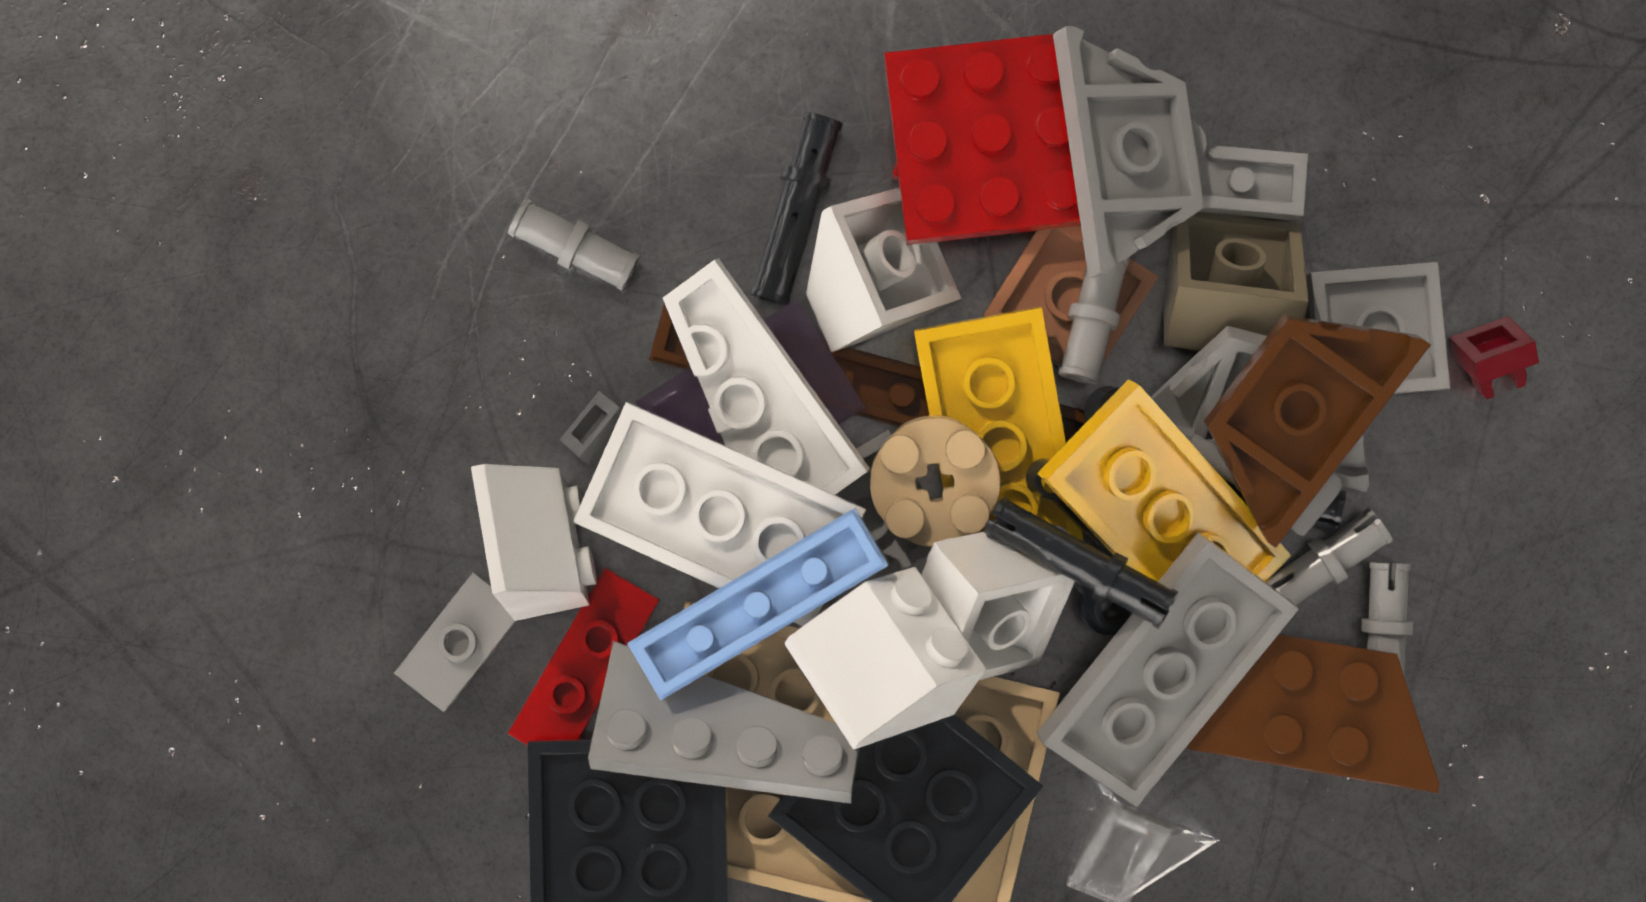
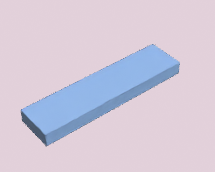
[627,508,889,700]

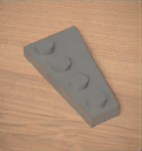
[588,641,860,804]

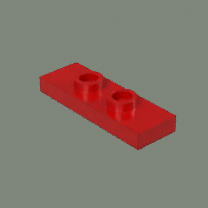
[507,568,661,746]

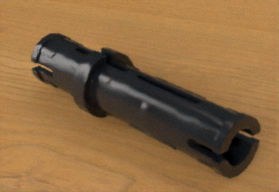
[750,112,843,306]
[984,496,1179,629]

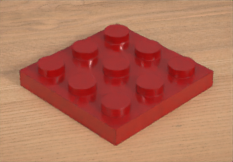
[884,34,1081,245]

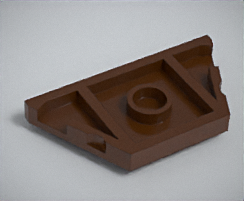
[1204,315,1431,548]
[1187,634,1440,794]

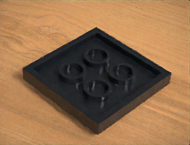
[768,714,1043,902]
[528,739,728,902]

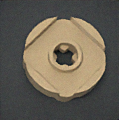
[870,415,1000,547]

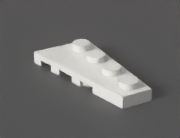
[663,258,870,495]

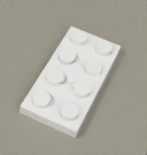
[573,402,866,626]

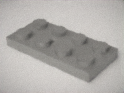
[1036,532,1299,807]

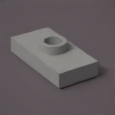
[394,572,518,712]

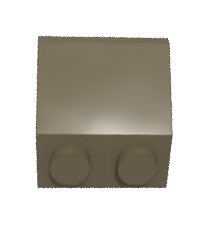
[1163,212,1308,352]

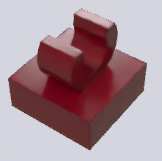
[1449,316,1539,400]

